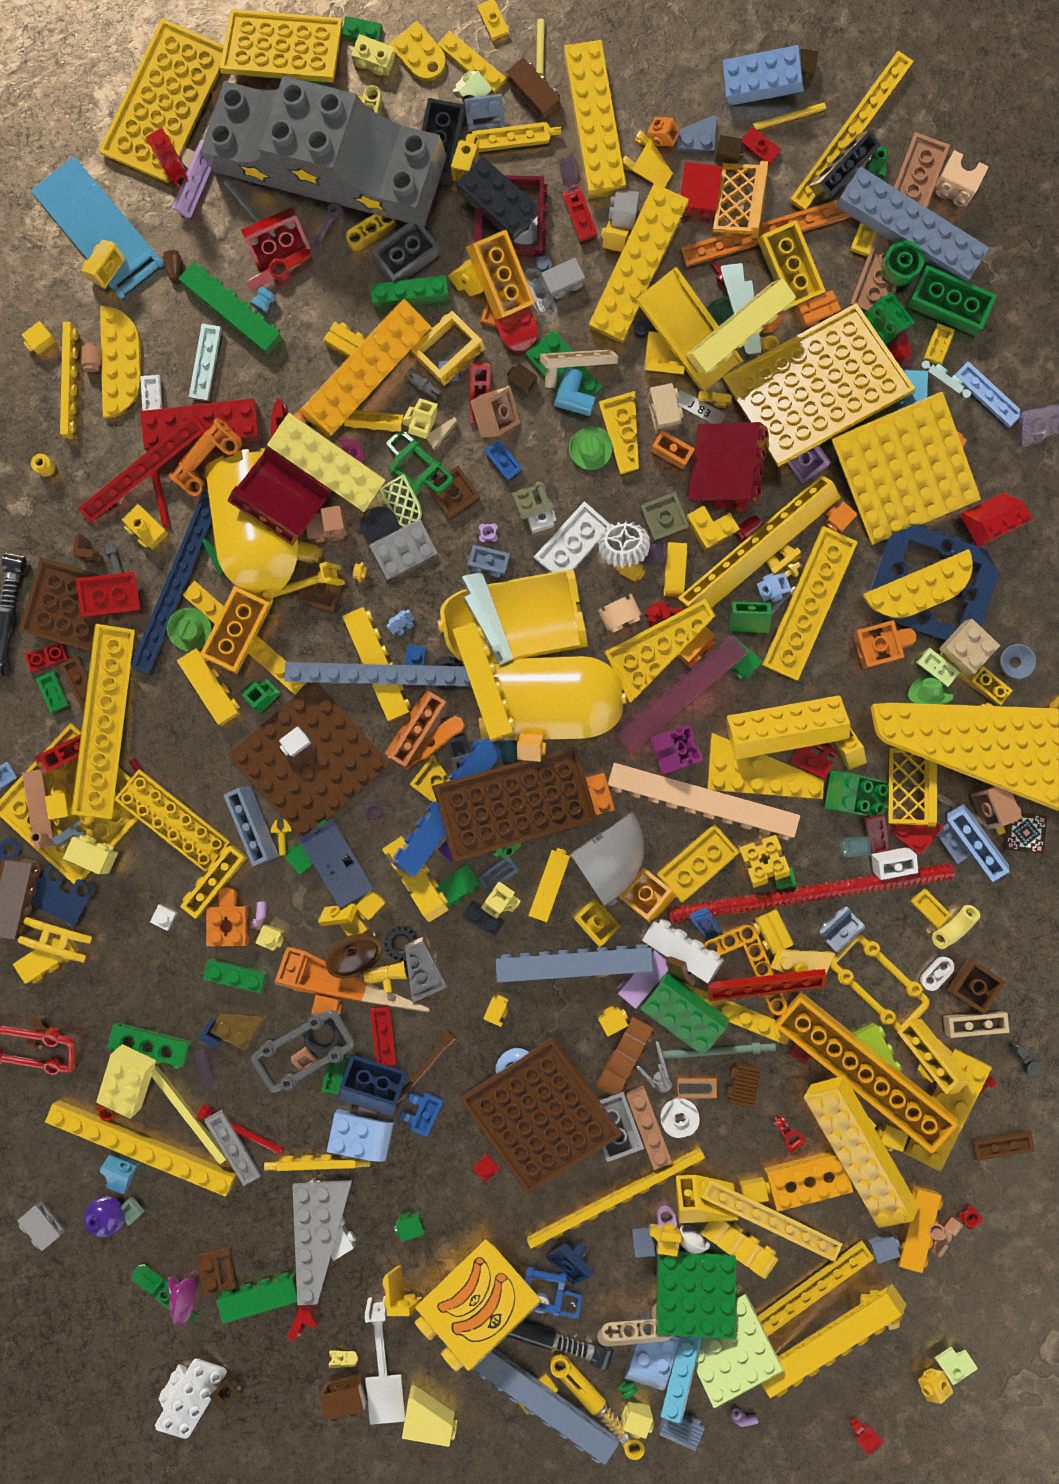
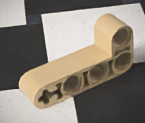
[597,1304,673,1346]

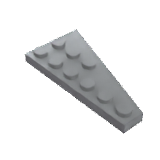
[293,1180,352,1305]

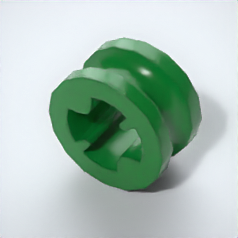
[618,1380,638,1399]

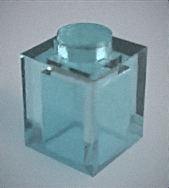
[840,836,871,857]

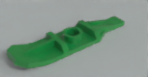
[132,1264,198,1323]

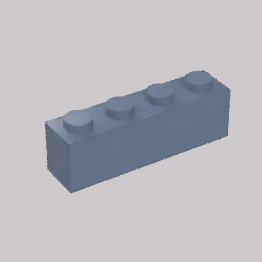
[224,786,279,866]

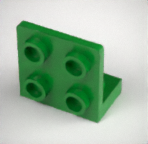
[864,293,915,345]

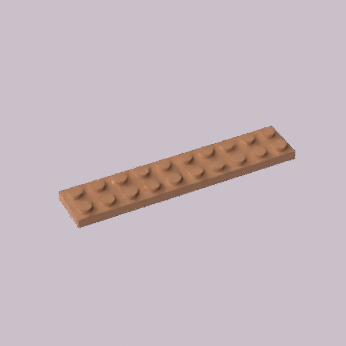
[849,132,950,312]

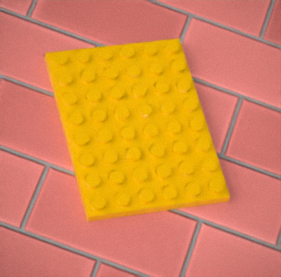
[722,303,915,467]

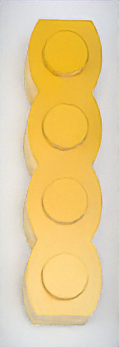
[699,1221,779,1279]

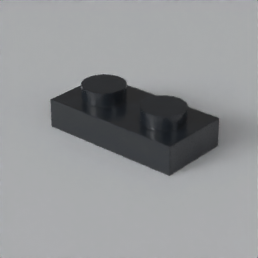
[463,900,505,937]

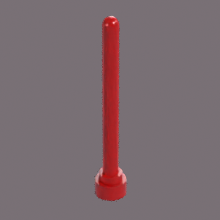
[196,1104,284,1155]

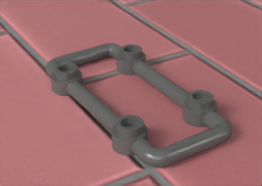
[251,1010,355,1093]

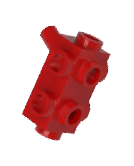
[645,601,684,627]

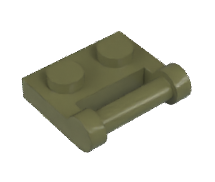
[512,482,553,520]

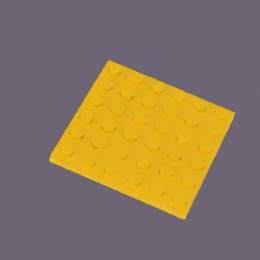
[831,392,981,545]
[0,723,139,884]

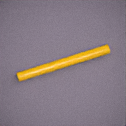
[752,102,826,130]

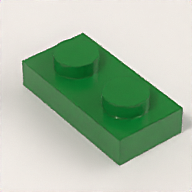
[341,16,382,41]

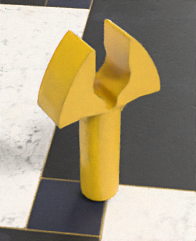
[270,819,293,856]

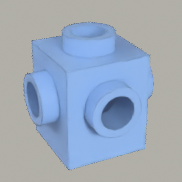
[757,573,792,603]

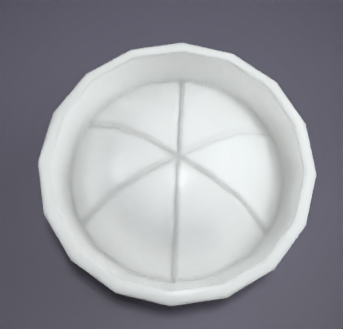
[680,1225,710,1254]

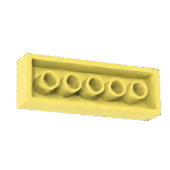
[685,278,796,374]
[267,412,386,512]

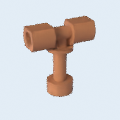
[929,1216,963,1257]

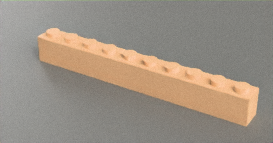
[608,763,800,840]

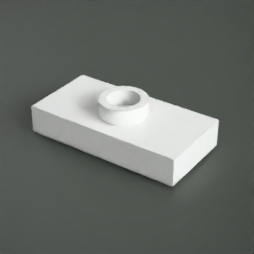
[140,375,163,411]

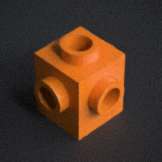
[647,117,680,146]

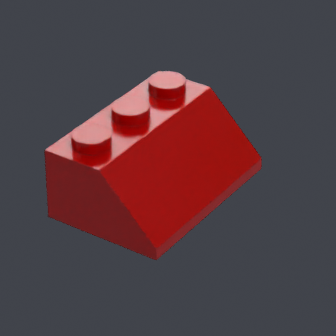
[240,207,310,271]
[960,493,1033,547]

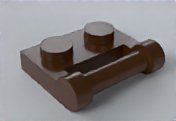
[196,1247,238,1295]

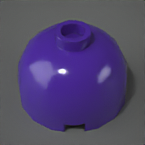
[83,1196,125,1238]

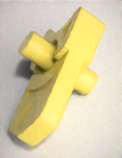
[329,1351,358,1368]

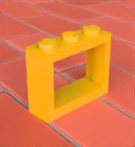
[411,311,485,386]

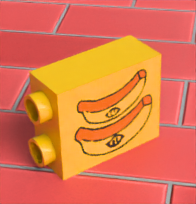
[415,1239,542,1372]

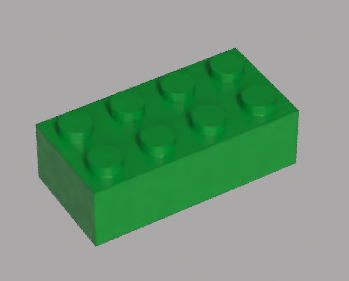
[907,265,997,336]
[641,972,729,1056]

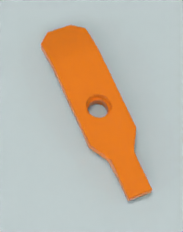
[403,716,465,771]

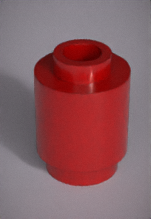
[735,515,764,542]

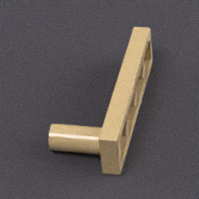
[540,349,618,388]

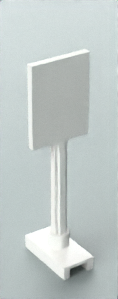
[365,1296,405,1425]

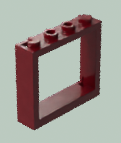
[474,175,548,257]

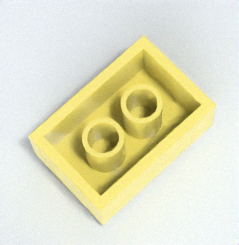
[97,1044,156,1119]

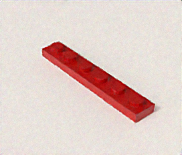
[708,969,826,1001]

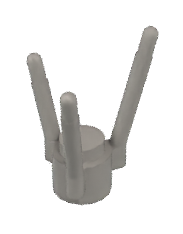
[636,1041,672,1093]

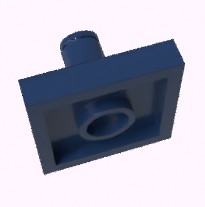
[546,1243,594,1285]

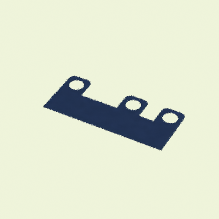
[0,838,93,928]

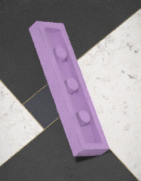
[172,140,212,218]

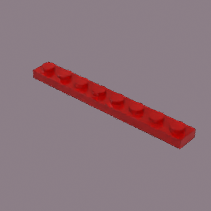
[78,414,207,523]

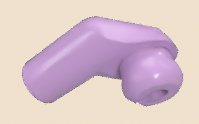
[249,902,266,930]
[730,1408,758,1427]

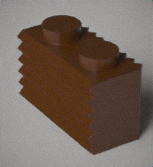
[726,1063,761,1109]

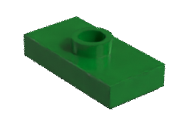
[36,671,70,714]
[321,1056,349,1095]

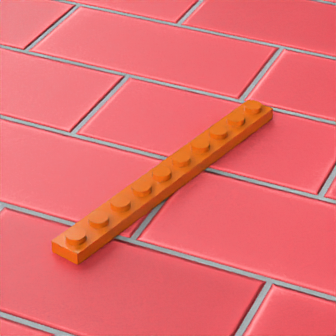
[680,200,852,268]

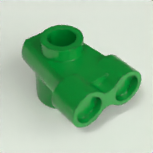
[864,146,889,179]

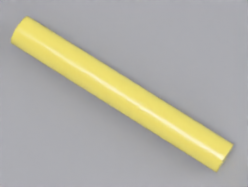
[536,19,545,75]

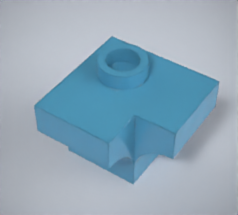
[100,1154,140,1195]

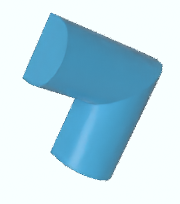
[554,368,596,416]

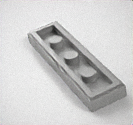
[205,1110,261,1186]

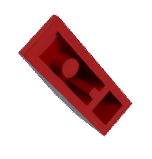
[468,362,491,423]
[34,734,81,774]

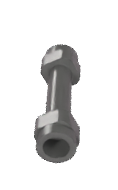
[103,543,123,574]

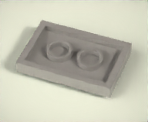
[369,519,438,579]

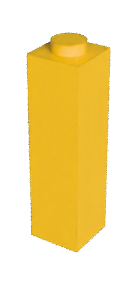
[529,848,570,922]

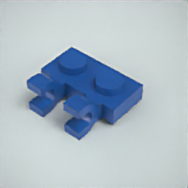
[399,1091,443,1137]

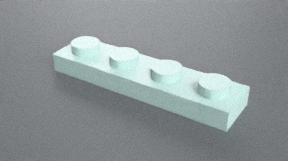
[189,324,222,402]

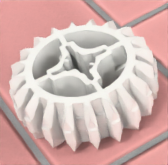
[598,521,650,569]

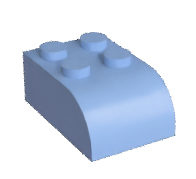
[327,1109,394,1162]
[624,1327,680,1391]

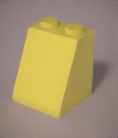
[402,1385,457,1447]

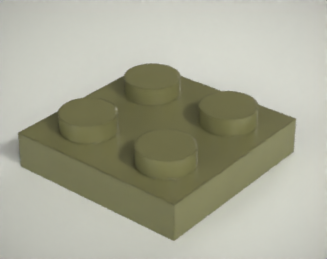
[640,492,690,541]

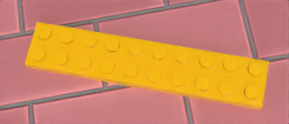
[71,624,135,820]

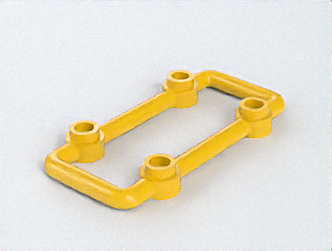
[830,934,930,1032]

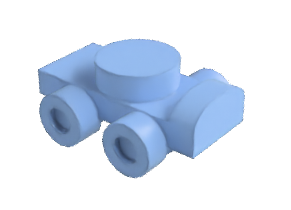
[387,610,414,636]

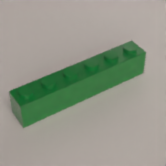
[179,262,282,356]

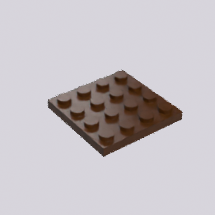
[19,557,107,652]

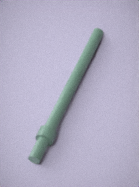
[662,1042,776,1059]

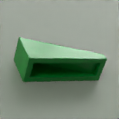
[202,538,223,575]

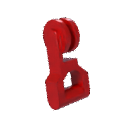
[774,1114,807,1153]

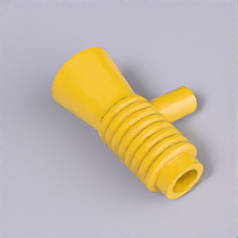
[363,961,408,993]

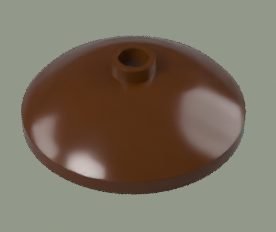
[325,934,382,979]

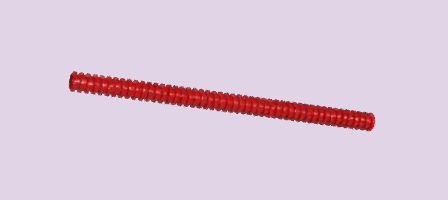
[667,863,955,925]

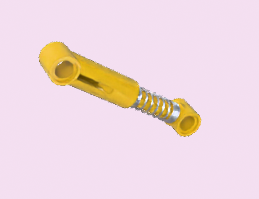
[550,1352,644,1460]

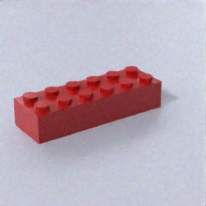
[140,398,261,451]

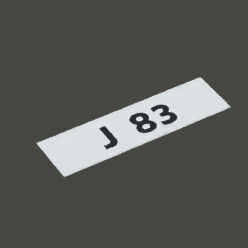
[677,390,726,424]

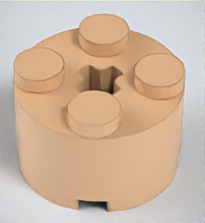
[597,594,641,633]

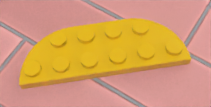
[100,306,141,419]
[862,549,972,618]

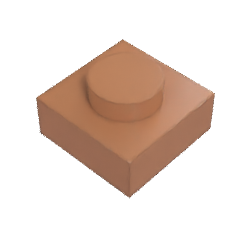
[291,1046,318,1071]

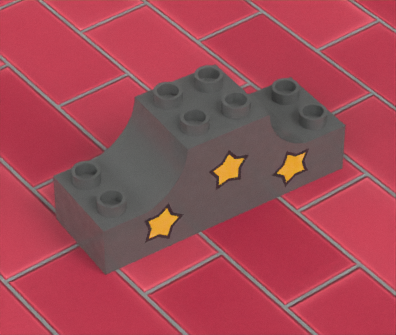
[201,76,447,227]

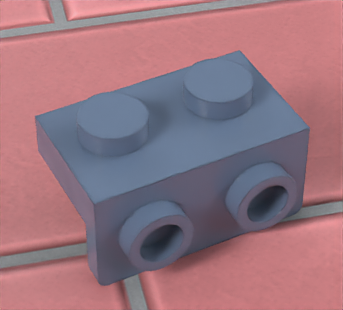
[467,545,510,578]
[819,907,865,953]

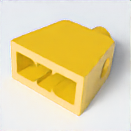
[451,134,479,182]

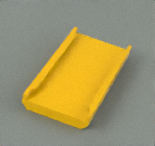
[635,267,743,392]

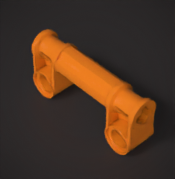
[169,418,242,496]

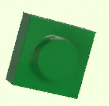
[775,867,796,890]

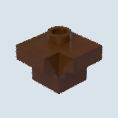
[26,1016,60,1050]

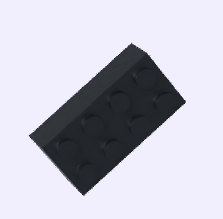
[421,98,466,186]
[457,156,539,242]

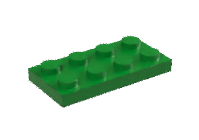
[525,330,602,412]

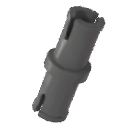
[404,369,442,401]

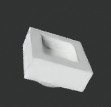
[150,905,177,930]

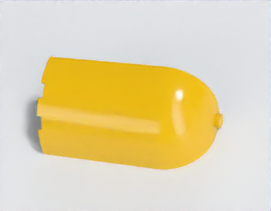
[205,448,298,598]
[438,569,588,664]
[478,657,627,741]

